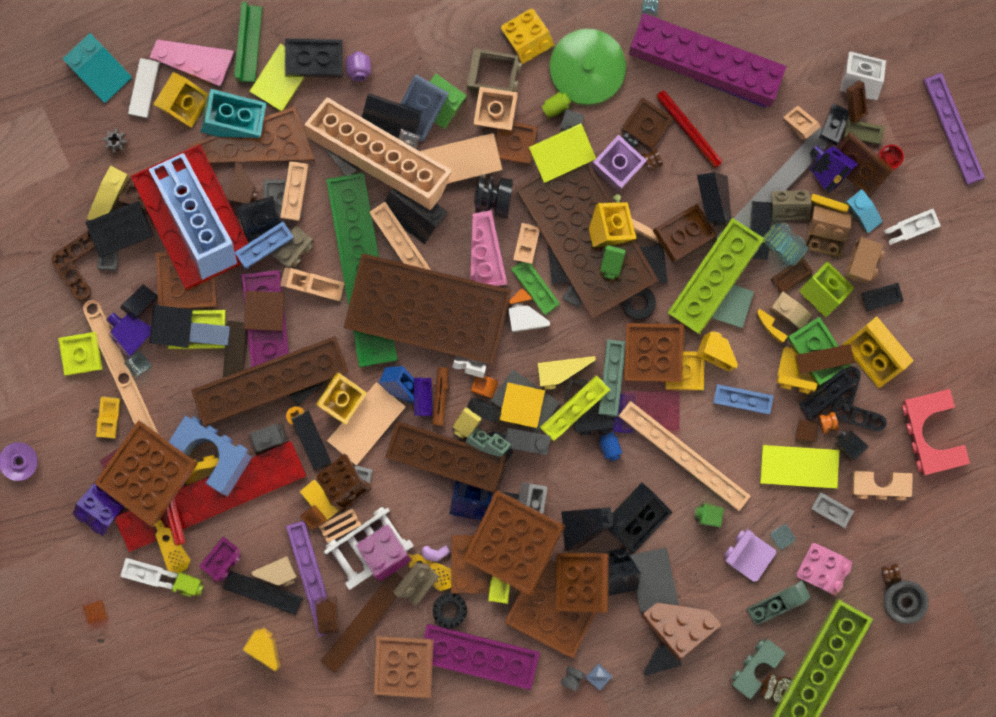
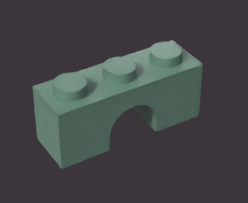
[731,638,786,699]

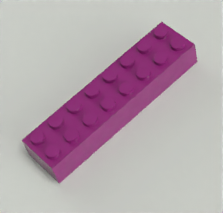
[628,13,787,107]

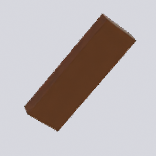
[794,344,855,375]

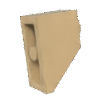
[770,292,812,329]
[252,556,297,587]

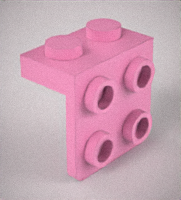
[797,543,853,596]

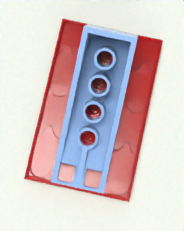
[131,144,248,290]

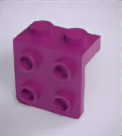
[199,536,241,583]

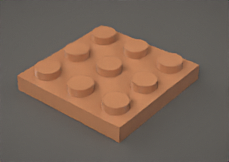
[374,636,434,698]

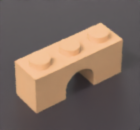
[851,471,912,500]

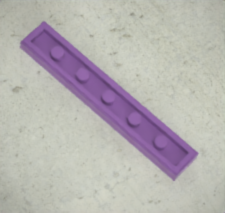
[923,73,985,186]
[286,521,327,637]

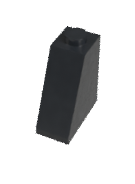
[697,172,731,226]
[561,507,613,550]

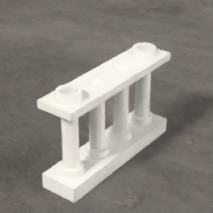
[324,507,414,590]

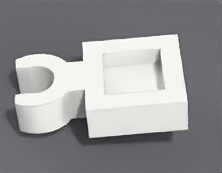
[452,356,487,378]

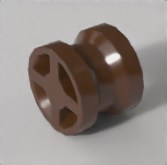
[642,148,663,172]
[881,563,901,585]

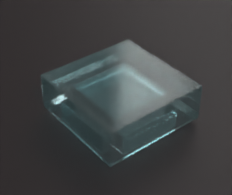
[124,351,152,378]
[770,523,796,550]

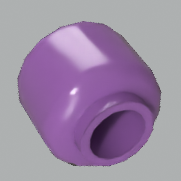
[346,51,371,81]

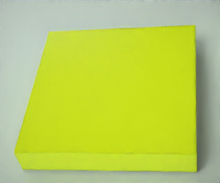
[58,332,103,376]

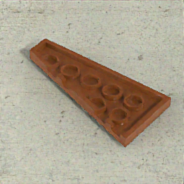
[187,106,315,163]

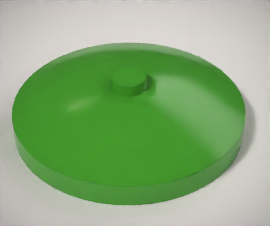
[550,29,626,105]

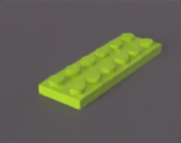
[668,218,765,334]

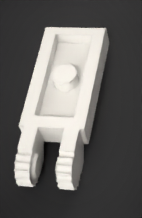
[884,209,940,245]
[120,558,177,589]

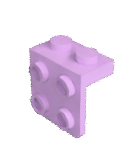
[724,529,776,582]

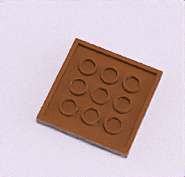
[94,420,198,527]
[463,490,565,595]
[504,559,597,658]

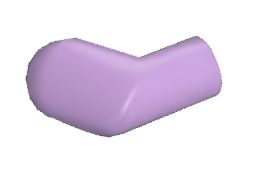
[421,545,451,562]

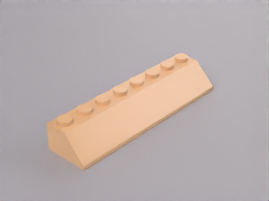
[304,98,452,210]

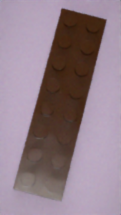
[191,336,349,426]

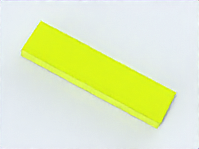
[540,375,610,441]

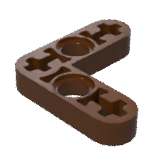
[51,230,96,300]

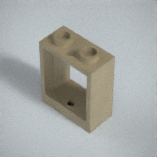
[467,48,522,92]

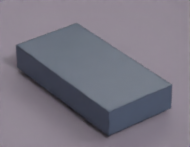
[189,323,230,346]

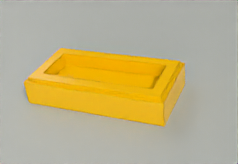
[810,194,849,213]

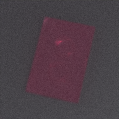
[622,391,680,431]

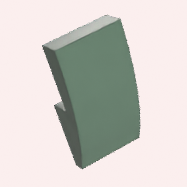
[466,427,511,457]

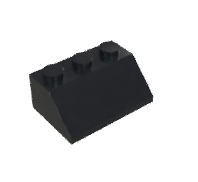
[384,188,448,244]
[608,482,673,554]

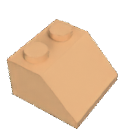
[474,87,518,131]

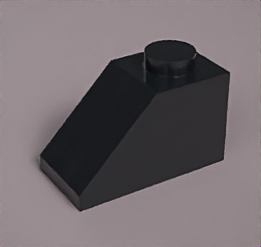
[834,430,869,461]
[643,642,682,676]

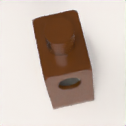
[316,596,340,635]

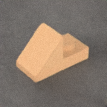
[783,106,821,140]

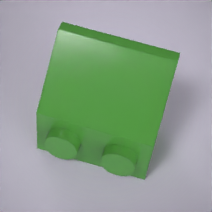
[430,74,467,130]

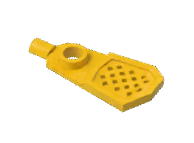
[155,520,191,573]
[407,552,451,591]

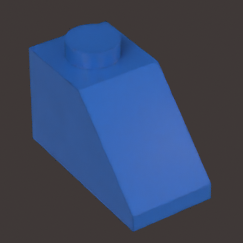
[379,366,414,405]

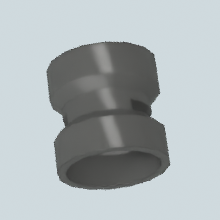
[560,666,585,691]

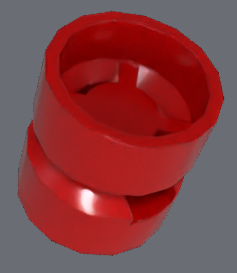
[877,144,904,171]

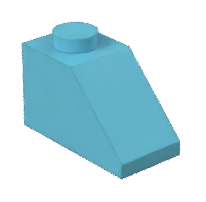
[844,190,883,234]

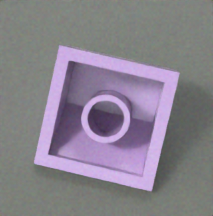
[591,135,647,192]

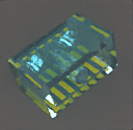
[763,223,809,266]

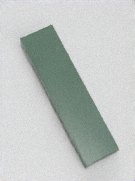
[598,339,626,418]

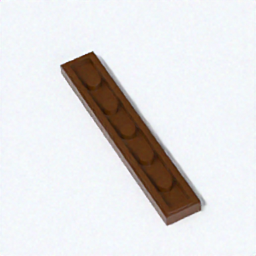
[321,572,404,673]

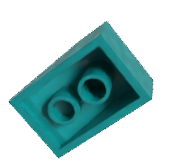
[63,33,133,103]
[200,89,266,138]

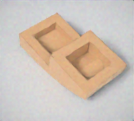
[513,223,540,264]

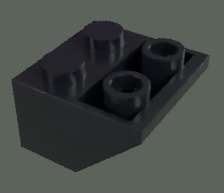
[601,548,641,596]

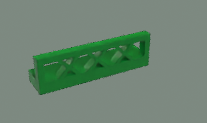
[234,2,263,83]

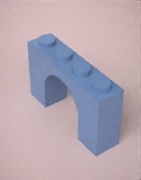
[169,416,252,496]

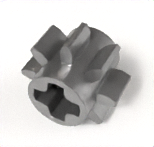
[103,128,128,153]

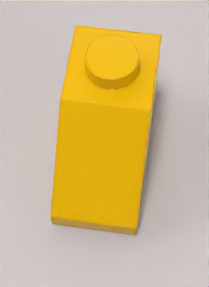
[696,332,738,372]

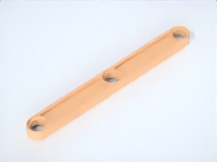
[83,300,159,434]

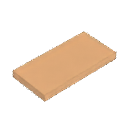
[420,133,503,184]
[327,382,406,466]

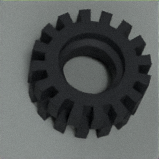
[432,593,467,628]

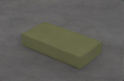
[843,119,885,146]

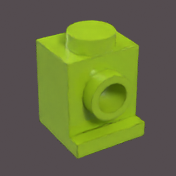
[172,572,204,597]

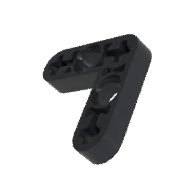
[832,366,887,432]

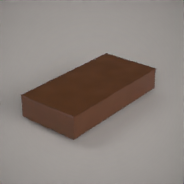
[846,80,868,123]
[771,257,813,293]

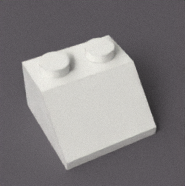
[840,51,886,100]

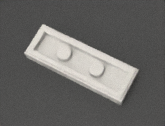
[128,58,160,119]

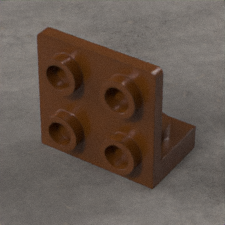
[317,454,372,512]

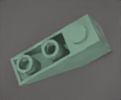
[747,580,811,625]

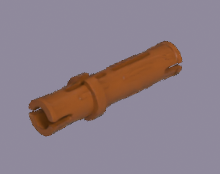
[432,367,449,426]

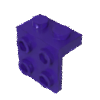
[72,482,125,536]

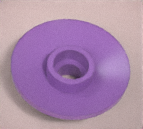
[0,442,38,481]

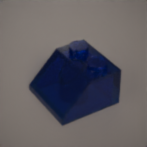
[449,480,493,521]

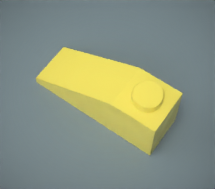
[87,166,131,220]
[538,356,596,390]

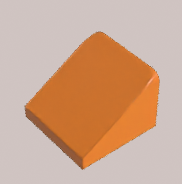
[509,288,532,305]
[470,376,498,399]

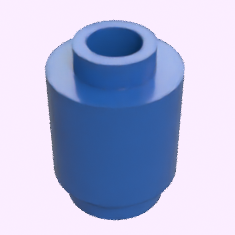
[599,432,623,462]

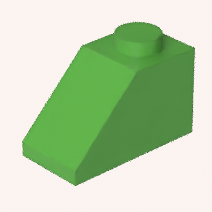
[600,245,625,280]

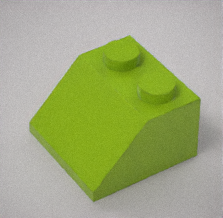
[799,261,854,317]

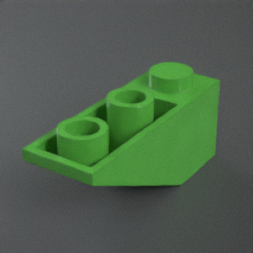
[694,504,724,527]

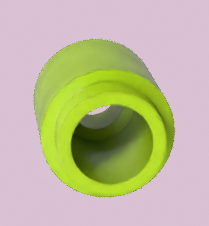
[542,92,571,118]

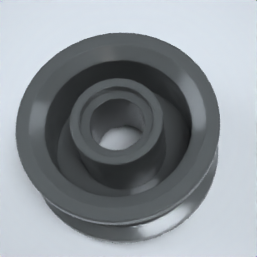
[883,581,929,624]

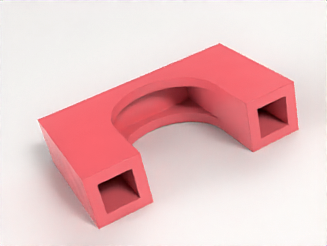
[901,389,970,475]

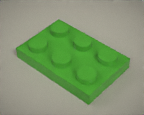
[787,317,851,386]

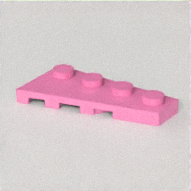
[150,40,235,87]
[470,210,507,286]

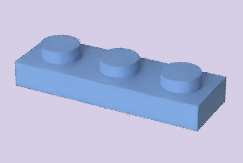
[235,222,294,270]
[713,384,774,415]

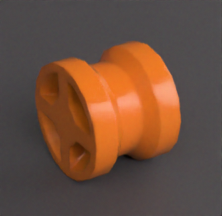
[819,412,839,434]

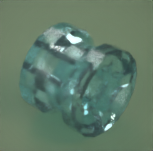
[642,0,659,15]

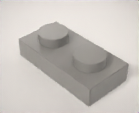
[810,492,854,528]

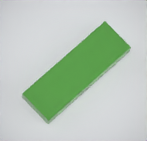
[511,262,560,315]

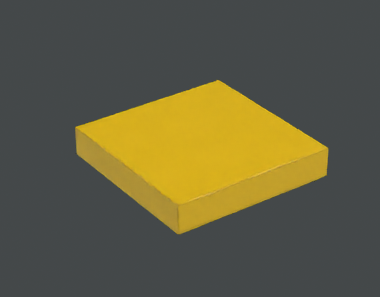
[665,351,704,390]
[499,382,545,428]

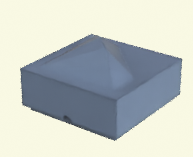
[586,663,613,690]

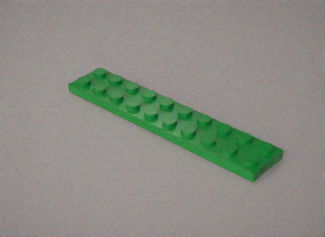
[326,173,397,367]

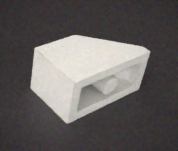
[508,303,550,333]

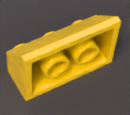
[842,316,914,388]

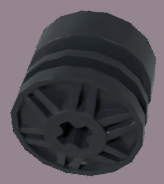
[474,174,513,219]

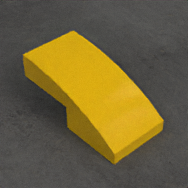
[755,309,787,344]
[96,396,121,439]
[300,479,340,522]

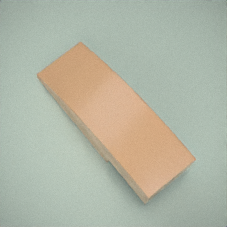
[280,268,345,301]

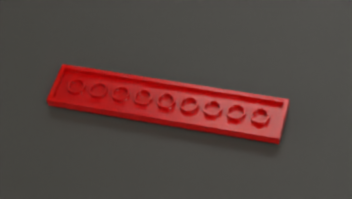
[115,440,307,552]

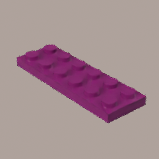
[241,270,289,367]
[424,624,540,690]

